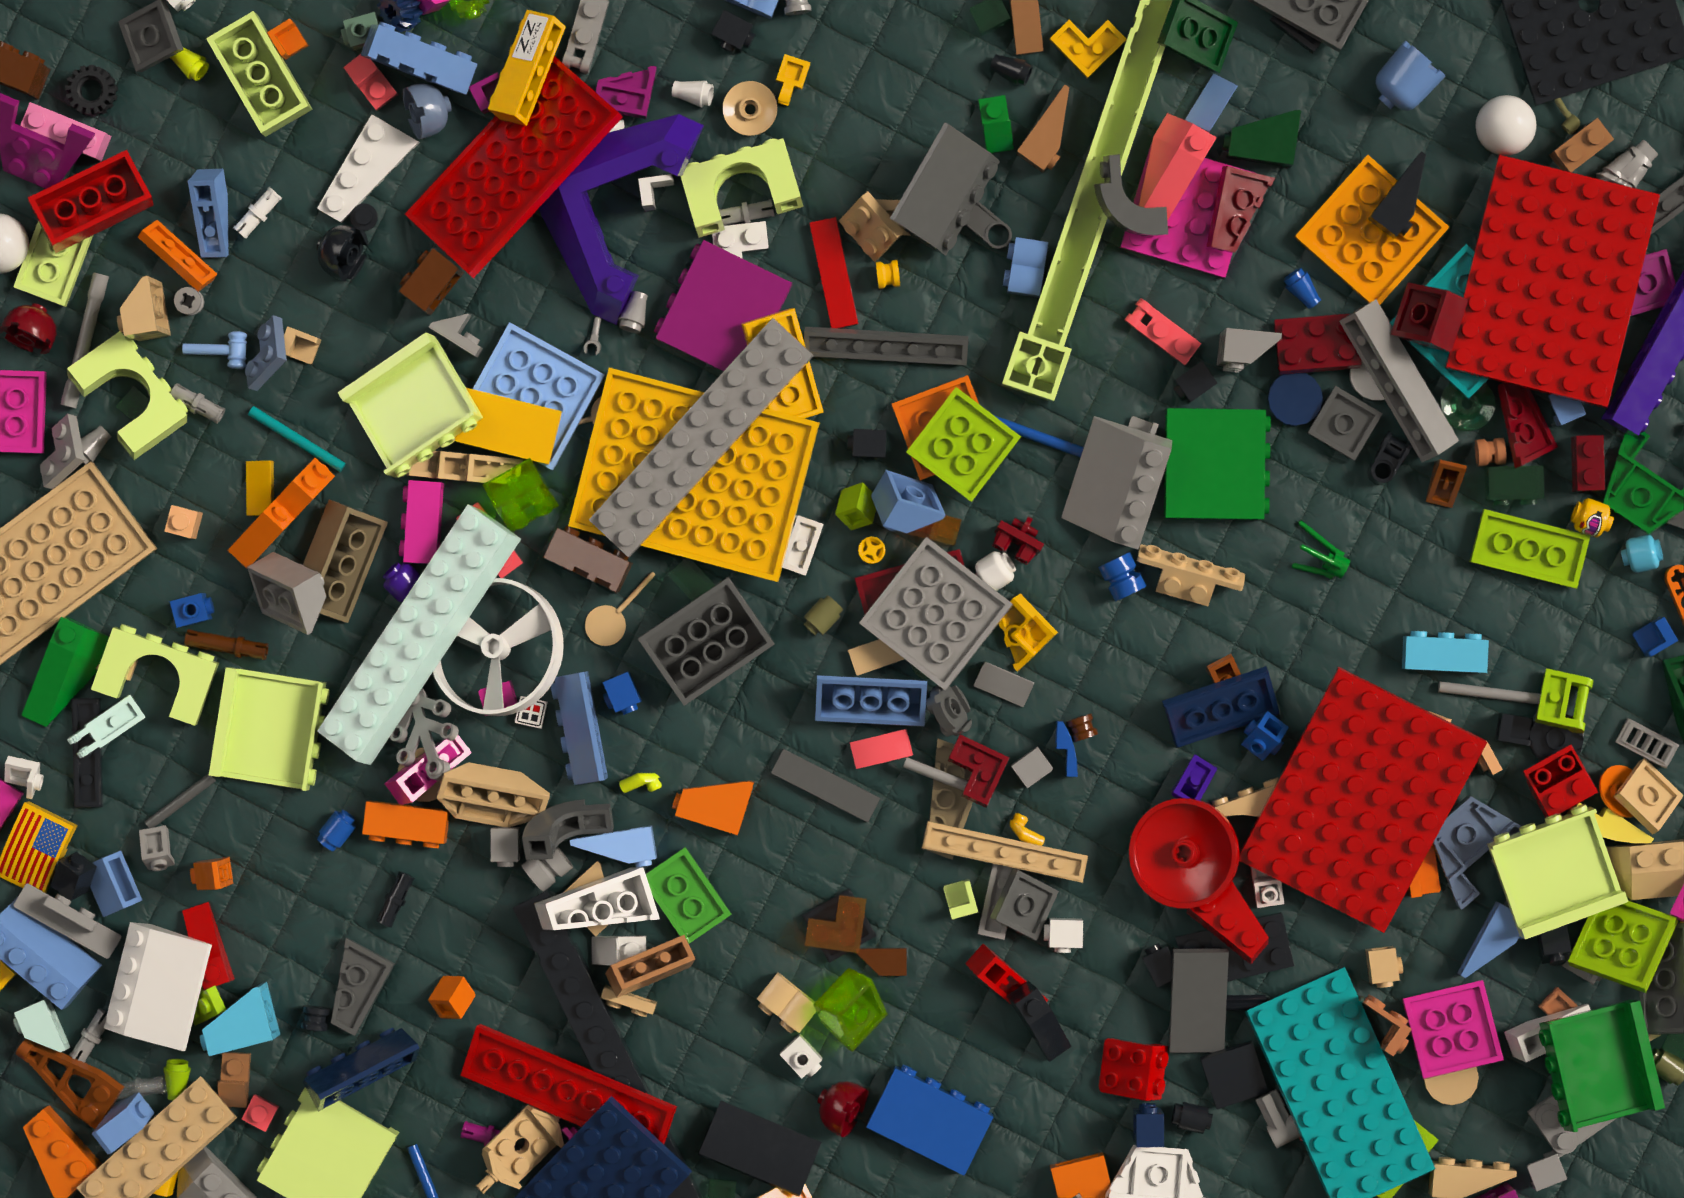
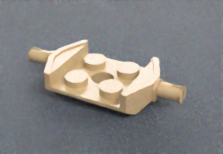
[476,1105,564,1194]

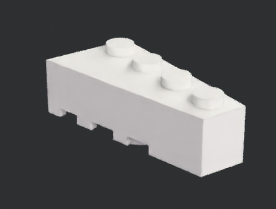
[534,867,660,930]

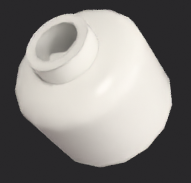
[975,551,1016,591]

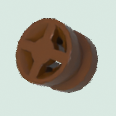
[1066,713,1098,742]

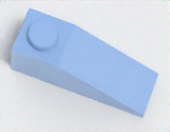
[570,825,657,867]

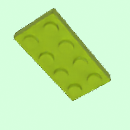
[1470,509,1590,589]

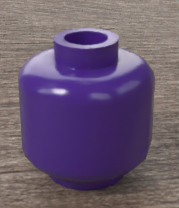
[383,562,421,602]

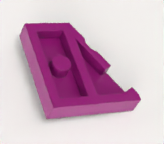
[596,66,657,119]

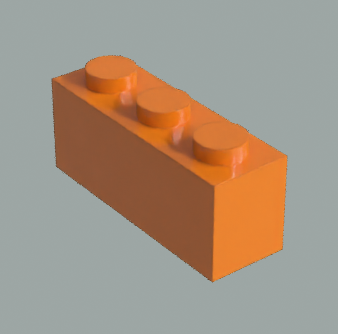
[362,800,450,848]

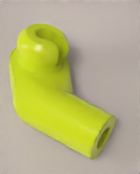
[619,773,662,793]

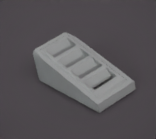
[1615,718,1679,769]

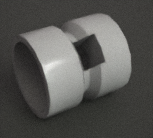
[522,846,573,892]

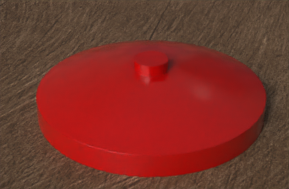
[1129,798,1239,909]

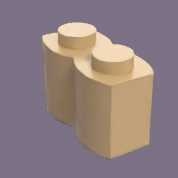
[757,972,820,1033]

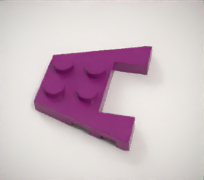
[0,93,95,189]

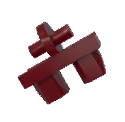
[992,516,1044,565]

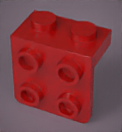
[1099,1038,1169,1101]

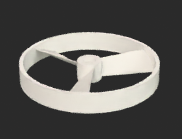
[433,578,563,716]

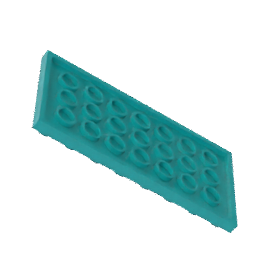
[1245,967,1435,1198]

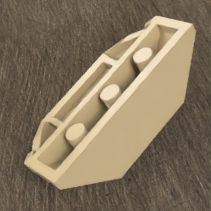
[436,762,550,827]
[1606,839,1684,900]

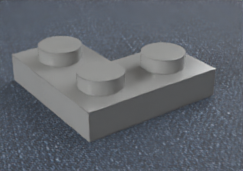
[40,414,85,490]

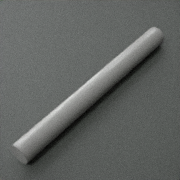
[1438,681,1540,704]

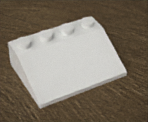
[104,922,212,1051]

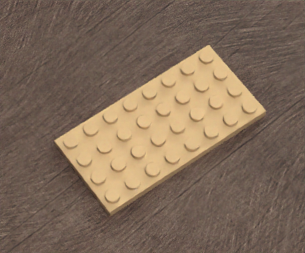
[0,461,157,665]

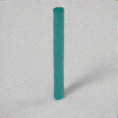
[248,406,346,472]

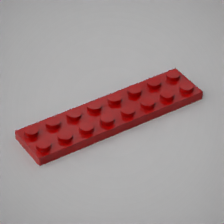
[461,1024,677,1144]

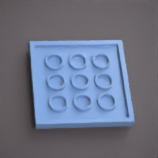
[473,322,605,470]

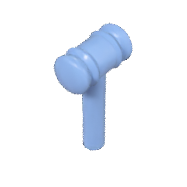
[182,331,247,369]

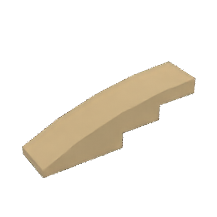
[407,451,523,487]

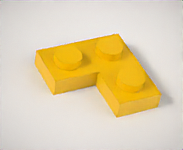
[1049,19,1127,79]

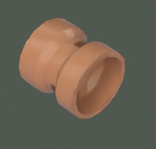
[1475,438,1506,467]

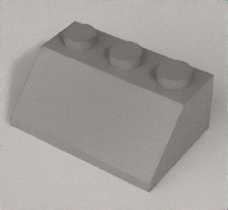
[1217,328,1282,373]
[247,552,326,635]

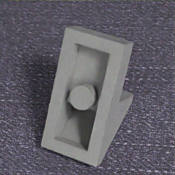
[429,314,483,358]

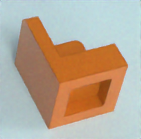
[267,19,309,60]
[428,976,475,1019]

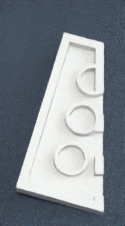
[317,114,420,223]

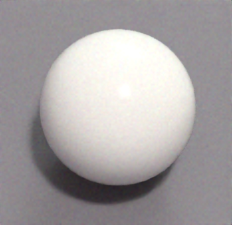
[1476,95,1536,156]
[0,214,29,274]

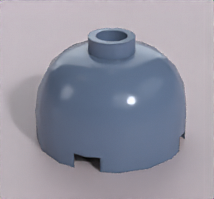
[403,83,451,139]

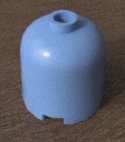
[1376,40,1446,111]

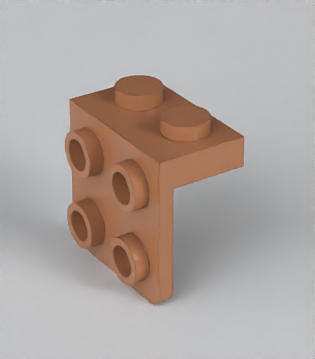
[1358,995,1412,1057]

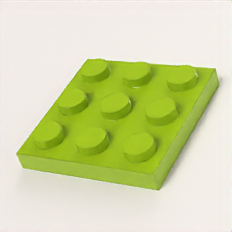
[906,387,1021,502]
[1568,901,1678,993]

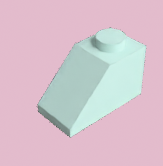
[13,998,70,1052]

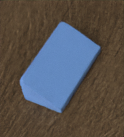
[1185,73,1238,133]

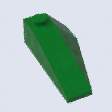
[21,617,110,727]

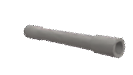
[60,272,109,408]

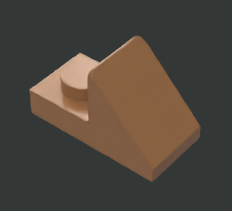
[217,1052,251,1108]

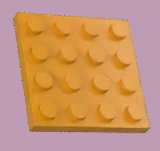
[1294,155,1449,305]

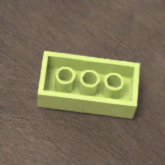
[206,11,313,137]

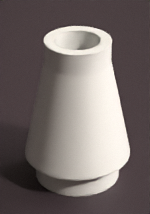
[672,81,714,108]

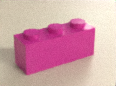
[399,480,444,564]

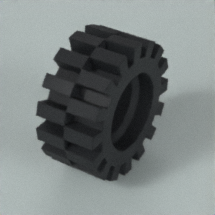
[65,65,118,116]

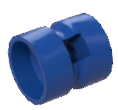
[1098,552,1146,602]

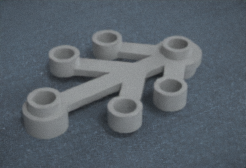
[390,688,459,781]

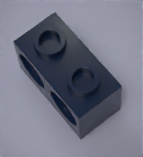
[1133,1103,1164,1148]

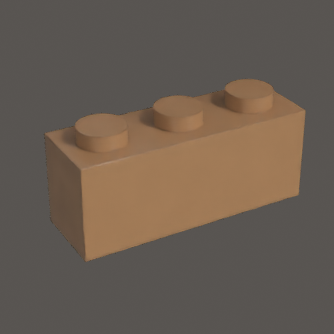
[605,935,696,998]

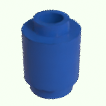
[317,810,356,851]

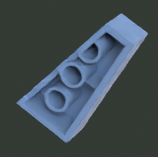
[360,21,477,95]

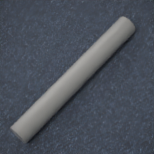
[903,757,968,791]

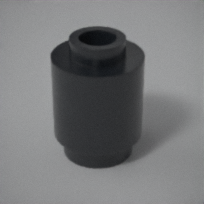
[1171,1102,1213,1134]

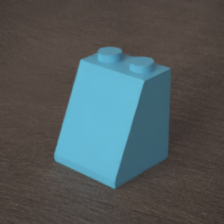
[200,982,280,1056]

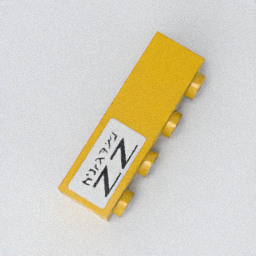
[488,10,566,126]

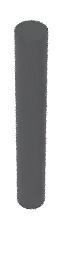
[145,773,216,828]

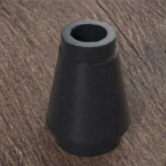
[990,54,1033,86]

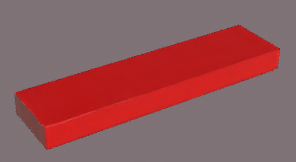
[809,217,858,329]

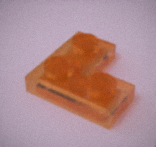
[805,895,867,953]

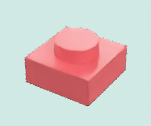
[241,1094,279,1132]

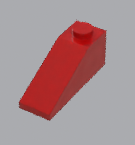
[182,902,235,990]
[965,944,1048,1004]

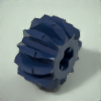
[377,0,423,32]

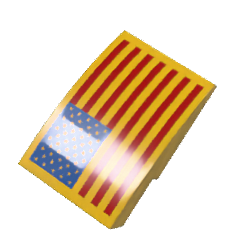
[0,801,78,893]

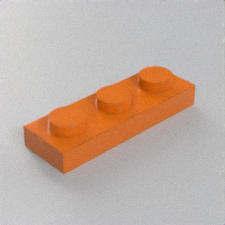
[138,220,217,292]

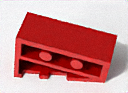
[1187,882,1269,964]

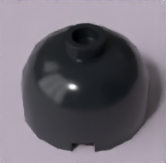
[316,225,368,281]

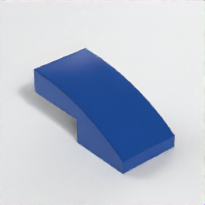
[1055,721,1078,777]

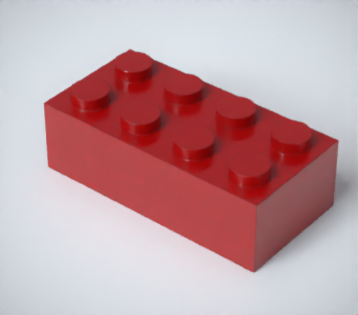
[28,150,154,254]

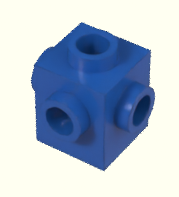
[1241,711,1289,761]

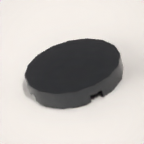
[1529,714,1584,761]

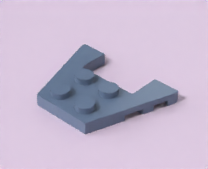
[1433,795,1521,910]

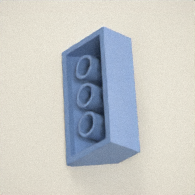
[551,671,608,785]
[815,675,927,726]
[0,897,102,1010]

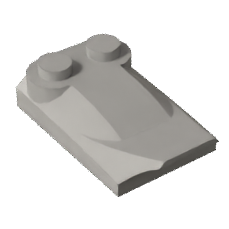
[1527,1095,1617,1158]

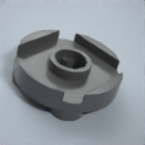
[926,685,972,737]

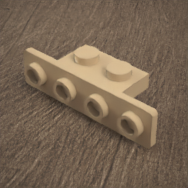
[1137,544,1245,606]

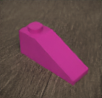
[384,735,472,805]

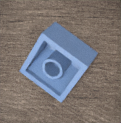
[871,470,945,533]

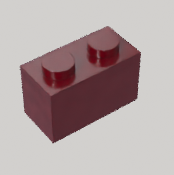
[1571,435,1605,492]

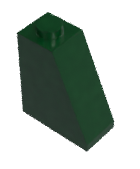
[1222,110,1301,168]

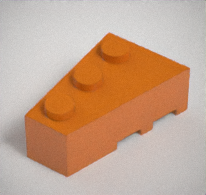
[23,1105,102,1198]

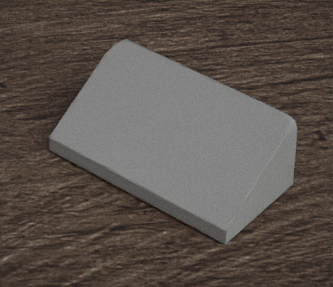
[973,661,1034,707]

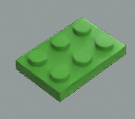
[645,847,732,944]

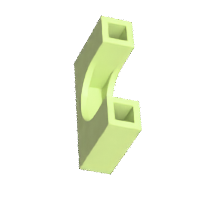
[681,138,803,238]
[67,331,188,460]
[91,624,219,726]

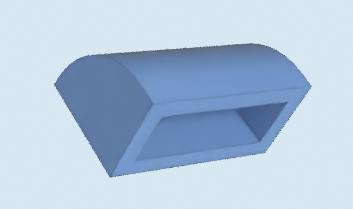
[90,851,142,917]

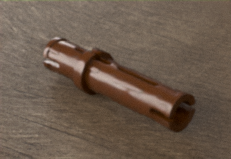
[184,629,269,660]

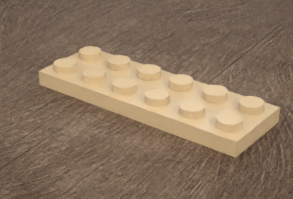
[76,1076,237,1198]

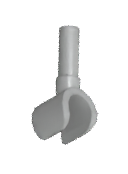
[584,317,601,355]

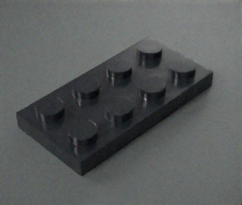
[1175,912,1294,982]

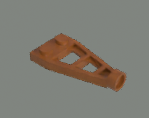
[15,1039,124,1129]

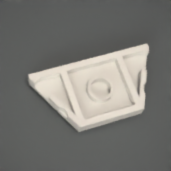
[1105,1145,1205,1198]

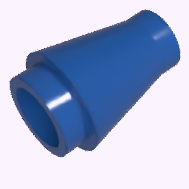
[1283,267,1321,309]

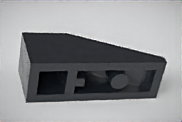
[1368,151,1426,239]
[1006,981,1071,1062]

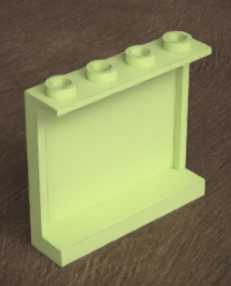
[338,332,483,477]
[209,667,330,791]
[1487,804,1628,939]
[257,1087,400,1198]

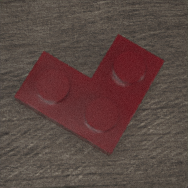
[947,734,1009,808]

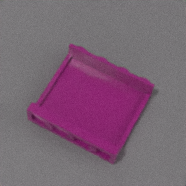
[654,240,793,371]

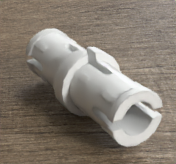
[233,187,282,239]

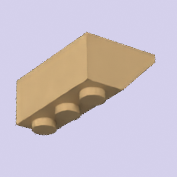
[117,276,171,341]

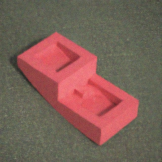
[850,729,913,769]

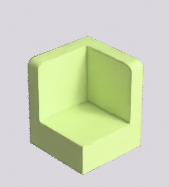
[943,879,978,919]

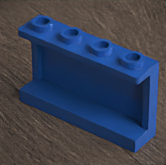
[866,1064,993,1176]

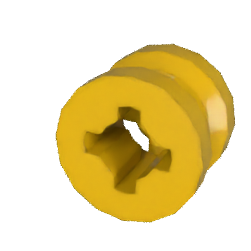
[876,260,900,289]
[858,536,886,564]

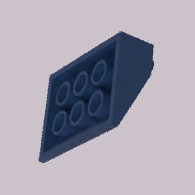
[303,1027,420,1112]

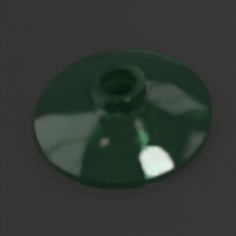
[1440,383,1495,431]

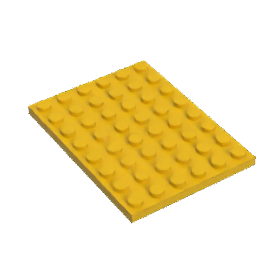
[568,368,820,582]

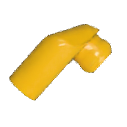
[1010,813,1045,846]

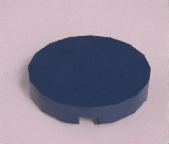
[1268,373,1323,426]

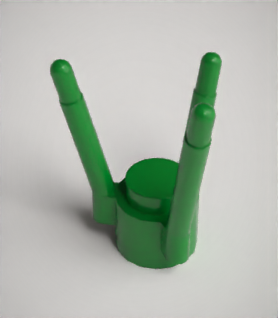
[1292,521,1350,580]

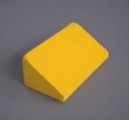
[246,460,274,516]

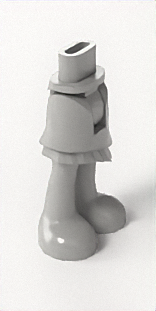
[1596,140,1658,188]

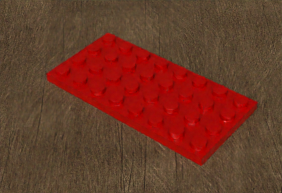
[405,56,623,278]

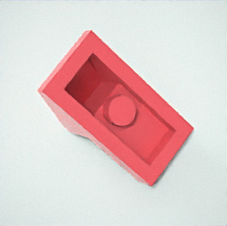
[343,54,398,111]

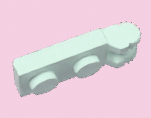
[67,695,145,758]

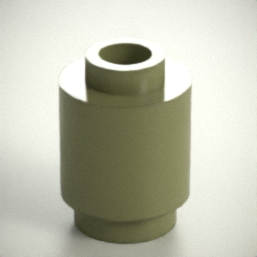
[803,595,843,636]
[1652,1047,1684,1086]

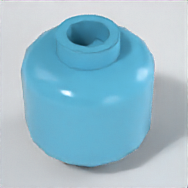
[1621,534,1663,573]

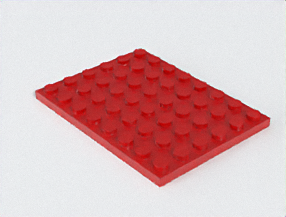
[1445,155,1660,408]
[1239,667,1487,933]

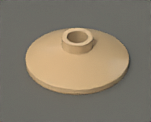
[723,81,777,136]

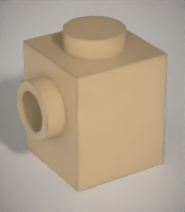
[1365,946,1403,988]

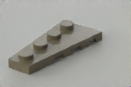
[927,738,973,859]

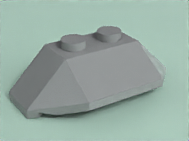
[177,1146,257,1198]

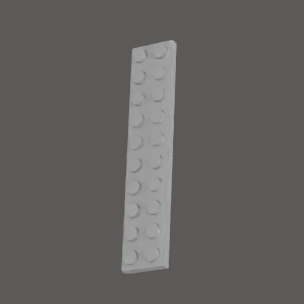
[589,318,814,557]

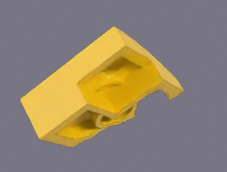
[998,593,1058,672]

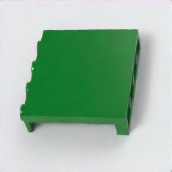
[1164,408,1271,520]
[1539,1000,1665,1132]

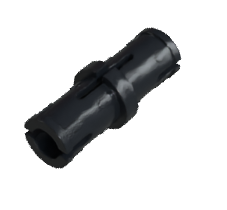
[376,871,415,928]

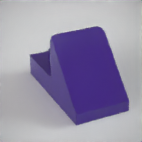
[1171,754,1217,800]

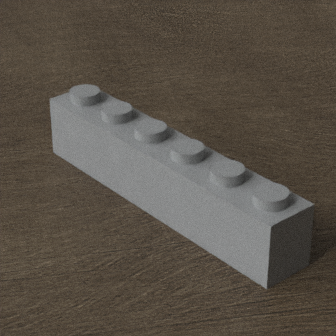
[1339,300,1459,462]

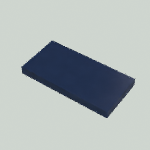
[1162,666,1280,748]

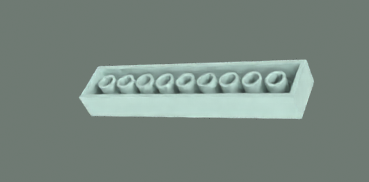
[317,504,521,765]

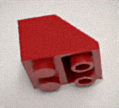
[1523,744,1598,817]

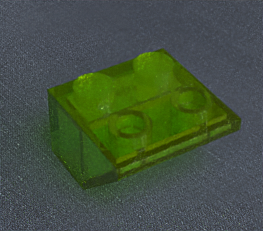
[482,458,559,532]

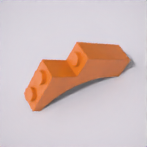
[227,458,335,568]

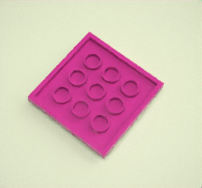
[1120,142,1255,279]

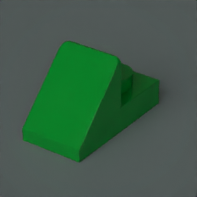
[978,95,1014,154]

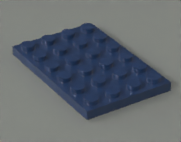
[514,1096,692,1198]

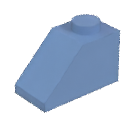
[92,1092,155,1154]

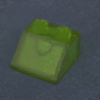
[813,968,888,1052]

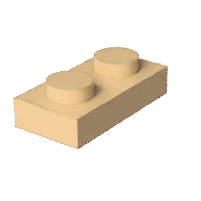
[601,985,657,1017]

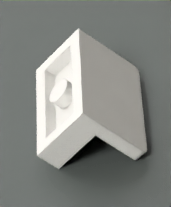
[638,174,674,211]

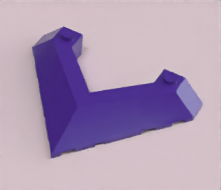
[538,114,704,325]

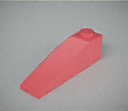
[1139,113,1217,221]

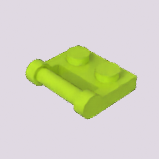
[1535,668,1593,733]

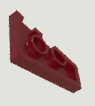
[1206,166,1275,253]
[1497,383,1558,469]

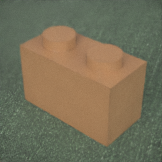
[1549,118,1614,172]

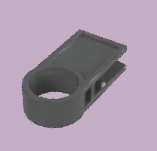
[966,202,1012,250]

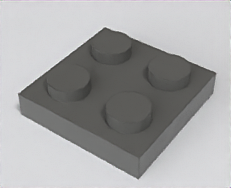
[118,0,184,72]
[1307,386,1383,461]
[990,868,1059,941]

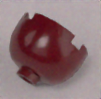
[0,303,57,354]
[817,1081,868,1137]

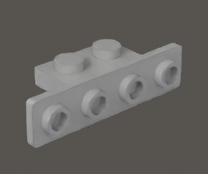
[14,883,121,959]

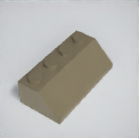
[303,499,388,623]

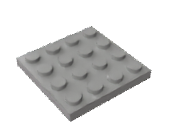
[859,537,1013,691]

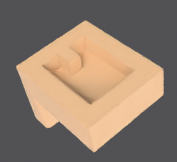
[1477,742,1503,775]

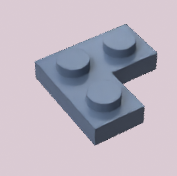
[245,315,287,391]

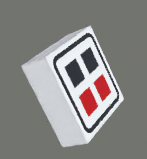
[515,696,548,728]

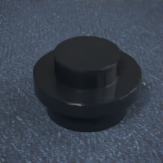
[350,203,378,231]

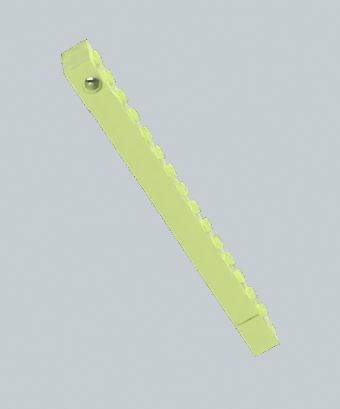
[1002,0,1172,402]

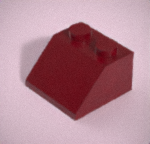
[1390,283,1468,352]

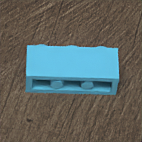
[1402,631,1489,673]

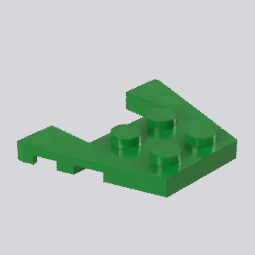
[1603,432,1684,535]

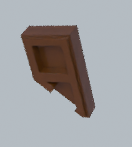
[856,948,907,976]

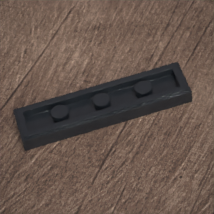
[72,698,103,808]

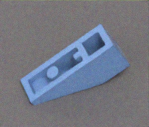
[188,169,229,258]
[1457,902,1523,978]

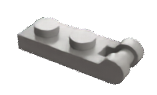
[562,0,609,74]

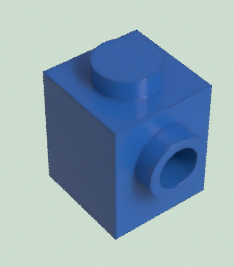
[170,593,215,628]
[603,672,642,715]

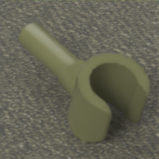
[1554,98,1580,135]

